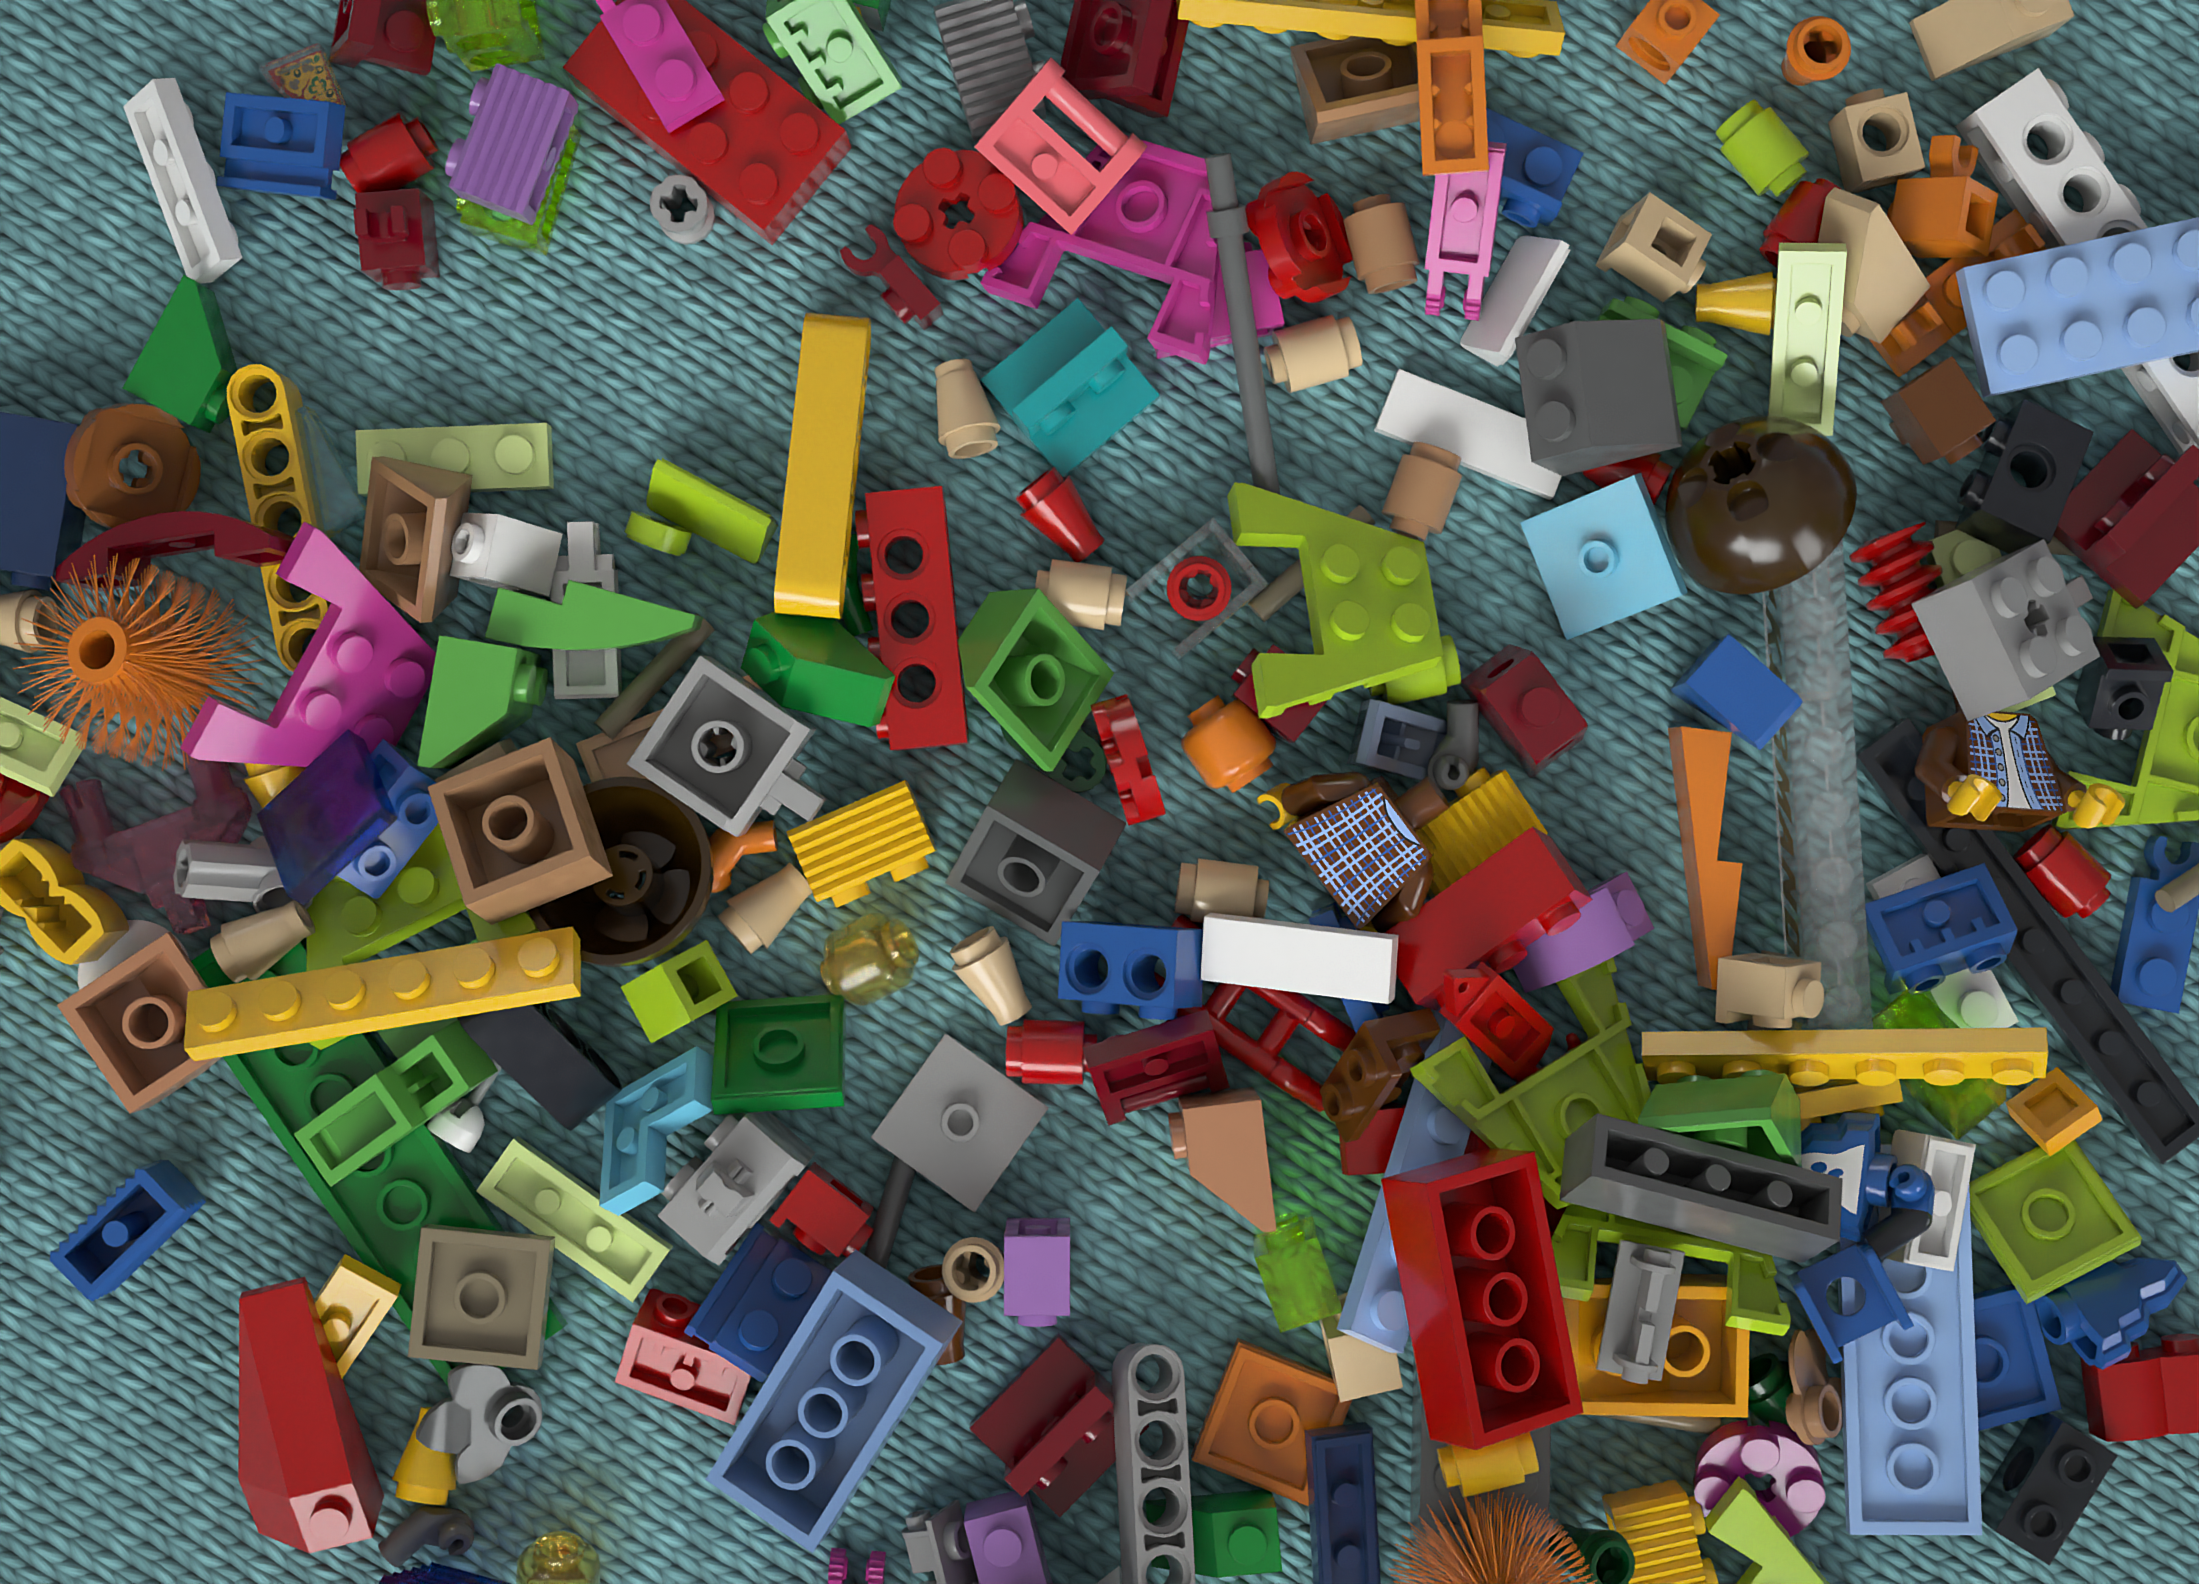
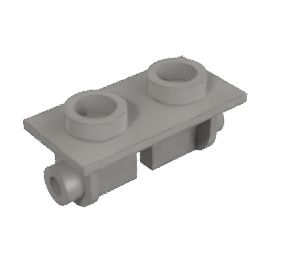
[1596,1240,1685,1384]
[902,1500,979,1584]

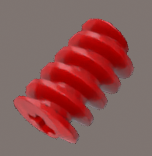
[1849,521,1943,663]

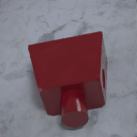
[1460,644,1588,778]

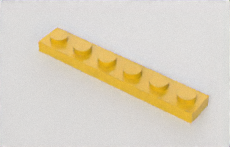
[1176,0,1565,58]
[184,926,581,1061]
[1642,1027,2048,1086]

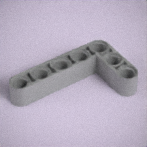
[1112,1343,1196,1584]

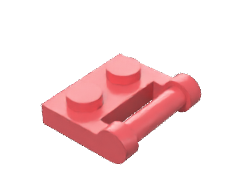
[974,57,1147,235]

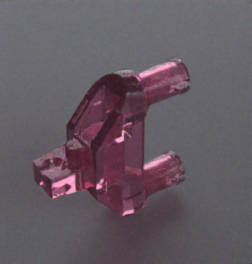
[59,748,252,935]

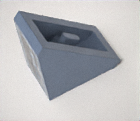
[1347,699,1447,781]

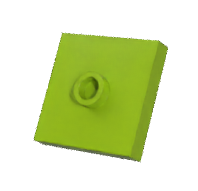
[1969,1140,2142,1305]

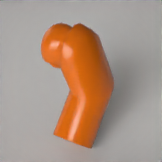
[709,820,778,893]

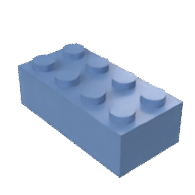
[705,1250,963,1553]

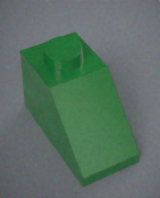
[122,275,237,433]
[741,612,895,727]
[1145,1489,1282,1578]

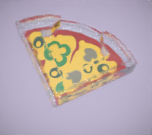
[259,43,348,107]

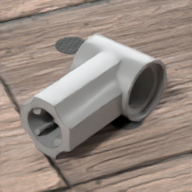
[173,833,313,913]

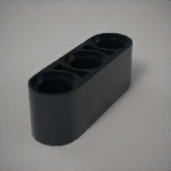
[456,1002,622,1131]

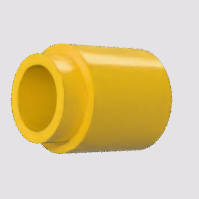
[1437,1432,1539,1498]

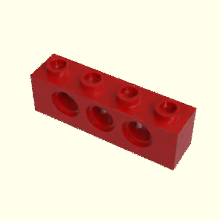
[855,486,970,751]

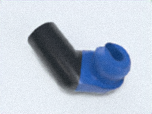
[1863,1164,1935,1260]

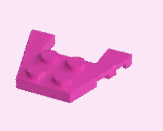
[980,135,1220,365]
[180,521,436,771]

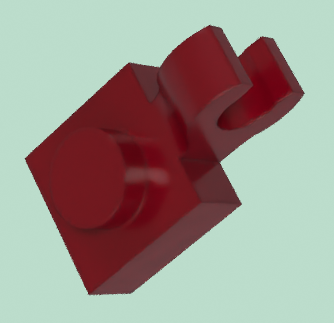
[840,224,943,331]

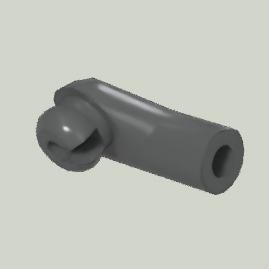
[1427,699,1479,790]
[378,1505,475,1568]

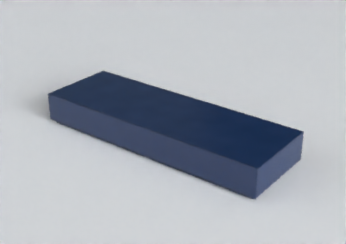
[1305,1422,1381,1584]

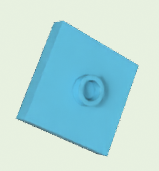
[1520,473,1688,640]

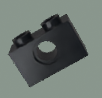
[1955,399,2094,554]
[1981,1413,2118,1566]

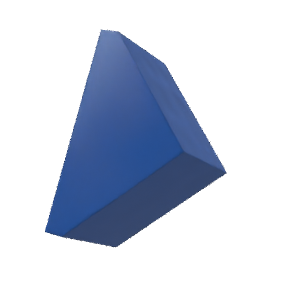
[1670,634,1803,750]

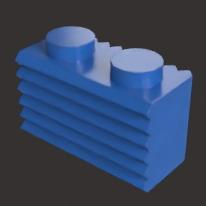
[50,1160,206,1301]

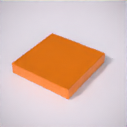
[1191,1338,1352,1507]

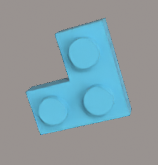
[599,1046,714,1216]

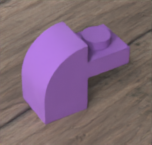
[1513,871,1655,993]

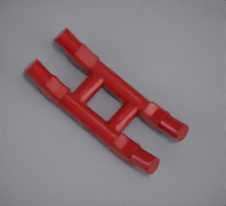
[1154,914,1356,1112]

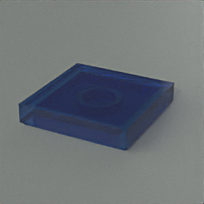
[256,729,398,905]

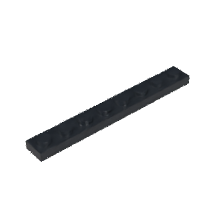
[1850,718,2199,1165]

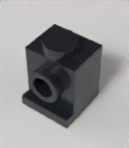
[2075,636,2174,740]

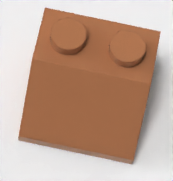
[57,932,222,1114]
[1168,1087,1277,1232]

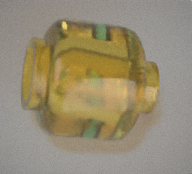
[820,912,919,1006]
[516,1531,600,1584]

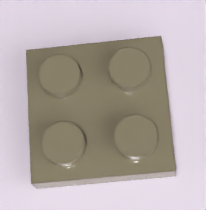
[408,1224,555,1370]

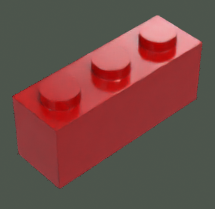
[1385,826,1593,1011]

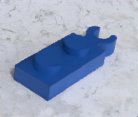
[2110,835,2199,1014]

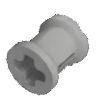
[650,174,716,245]

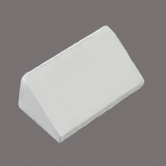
[1460,235,1570,367]
[1876,1129,1976,1271]

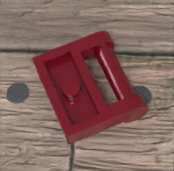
[1083,1009,1230,1126]

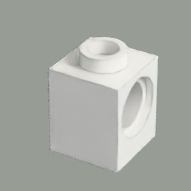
[449,513,563,596]

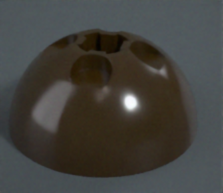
[1665,416,1857,594]
[528,777,714,967]

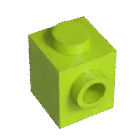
[621,940,738,1043]

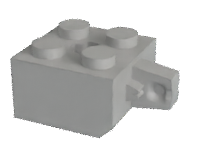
[1911,539,2100,721]
[627,655,827,837]
[658,1111,816,1265]

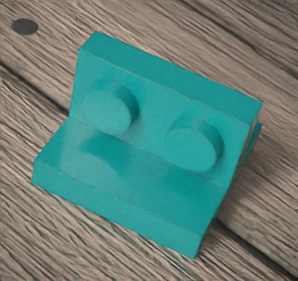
[980,298,1160,477]

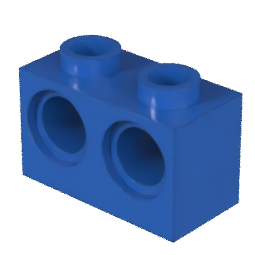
[1058,921,1203,1020]

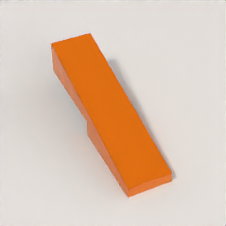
[1415,0,1489,176]
[1668,726,1743,990]

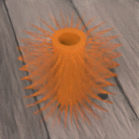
[13,553,264,771]
[1388,1489,1597,1584]

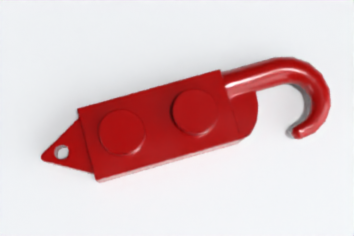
[1438,961,1582,1083]

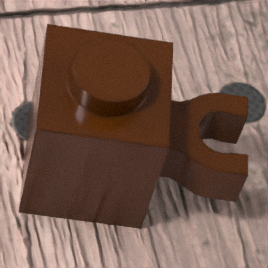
[1880,356,1996,465]

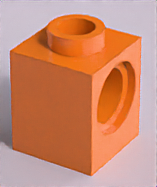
[1616,0,1720,85]

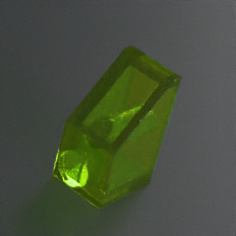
[1865,990,2006,1140]

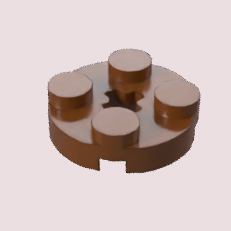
[64,403,201,529]

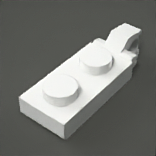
[550,521,622,699]

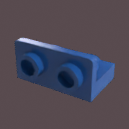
[1486,108,1584,228]
[303,739,438,899]
[1860,863,2018,995]

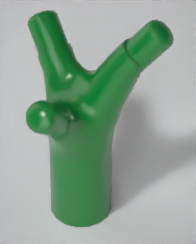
[842,534,873,636]

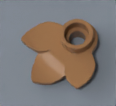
[1786,1328,1843,1445]

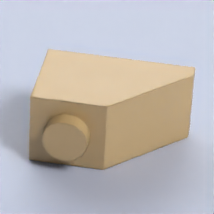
[1909,0,2075,81]
[1818,187,1931,343]

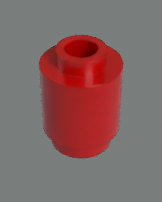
[340,112,439,193]
[1759,178,1842,268]
[2013,824,2112,919]
[1006,1019,1097,1085]

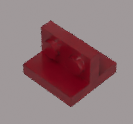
[328,0,443,76]
[1060,0,1189,118]
[2053,429,2199,609]
[969,1333,1149,1518]

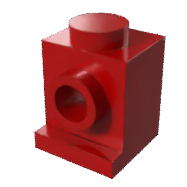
[769,1162,874,1257]

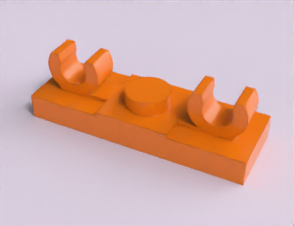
[1869,208,2047,377]

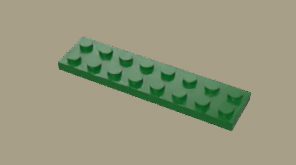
[191,938,568,1388]

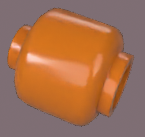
[1181,695,1276,793]

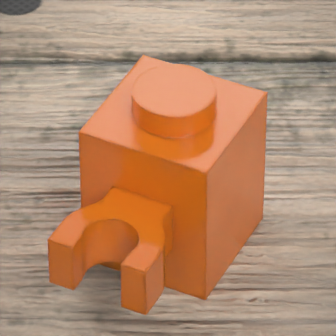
[1887,135,1998,258]

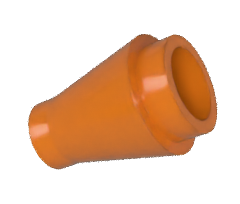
[1781,16,1851,86]

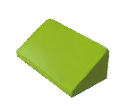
[646,458,778,564]

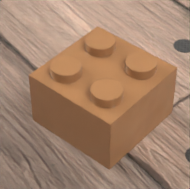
[428,737,613,925]

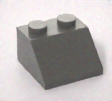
[1515,319,1683,476]
[945,759,1127,946]

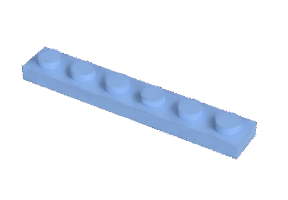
[1337,1008,1492,1353]

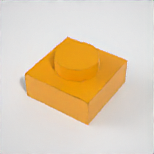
[2005,1067,2102,1156]

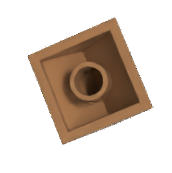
[1290,36,1420,145]
[359,456,473,623]

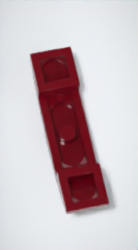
[56,511,295,592]

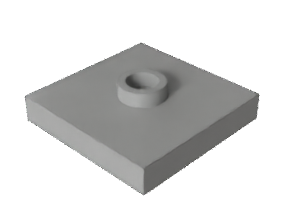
[870,1033,1049,1213]

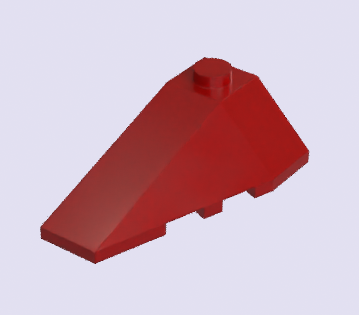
[238,1277,384,1554]

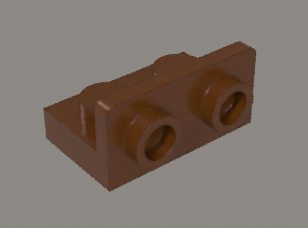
[1319,1008,1441,1143]

